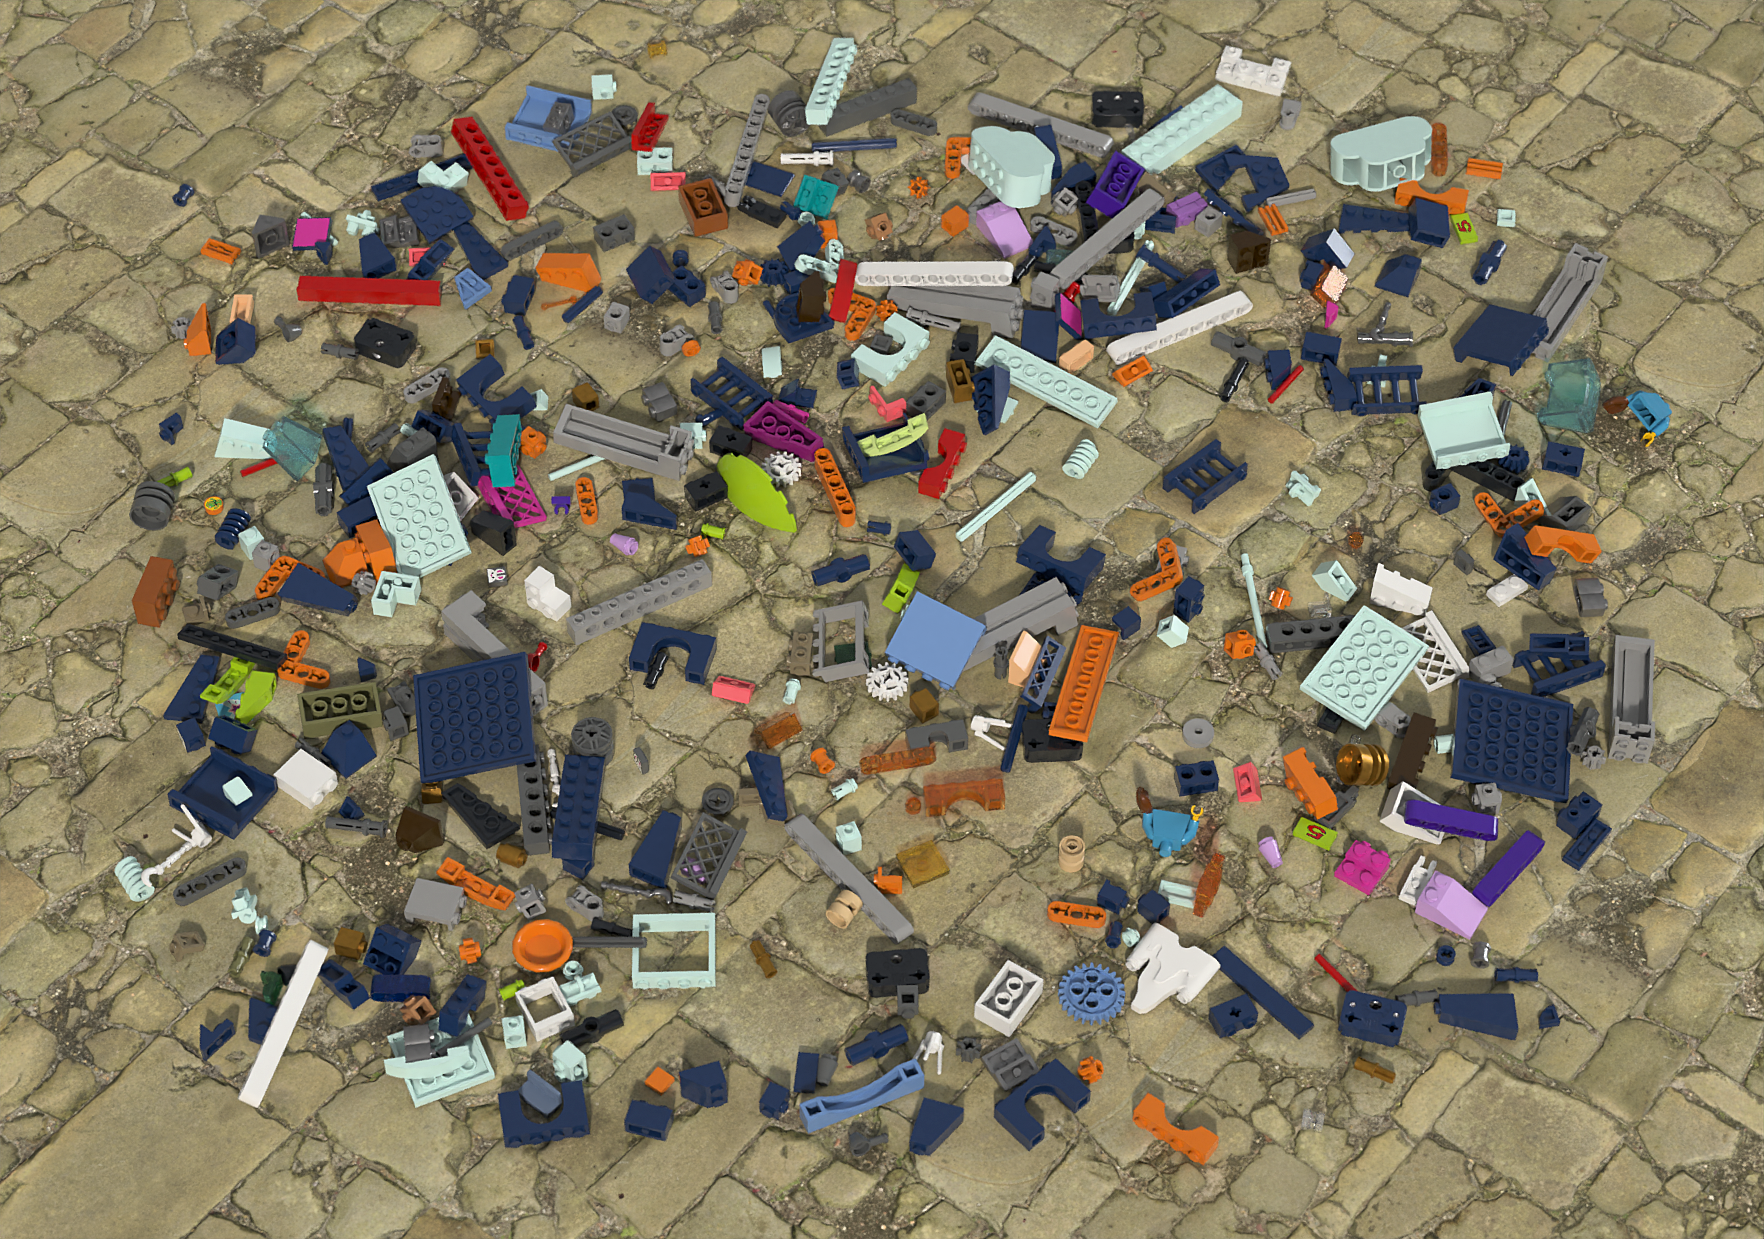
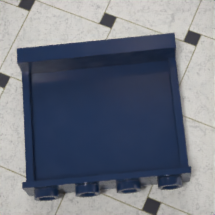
[1453,304,1549,376]
[842,413,929,483]
[167,746,277,840]

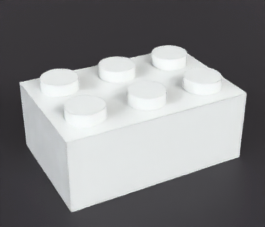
[974,960,1043,1037]

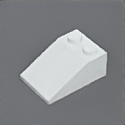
[1379,782,1444,845]

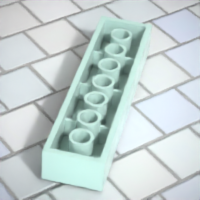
[1121,84,1243,179]

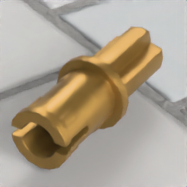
[750,940,777,978]
[1354,1056,1396,1084]

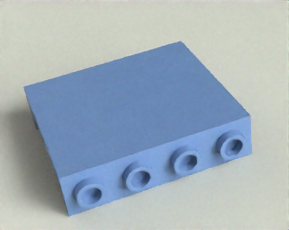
[505,86,592,154]
[885,591,987,691]

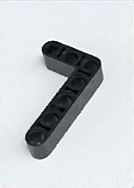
[1075,181,1135,254]
[1423,460,1525,501]

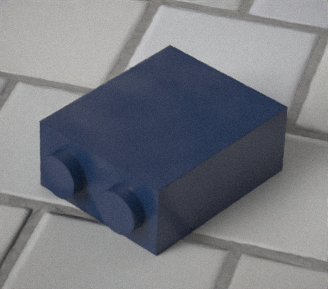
[1408,198,1450,248]
[626,245,676,304]

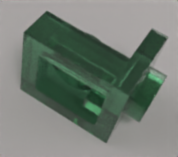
[260,971,283,1005]

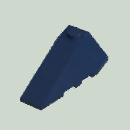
[970,364,1010,436]

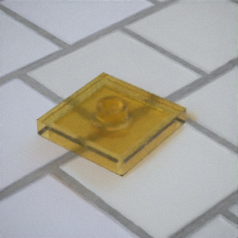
[896,840,950,889]

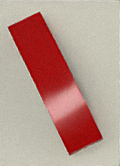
[829,259,857,323]

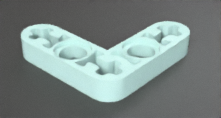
[794,239,844,283]

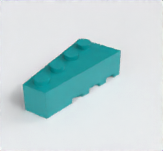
[485,414,522,487]

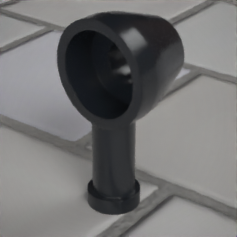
[277,964,297,986]

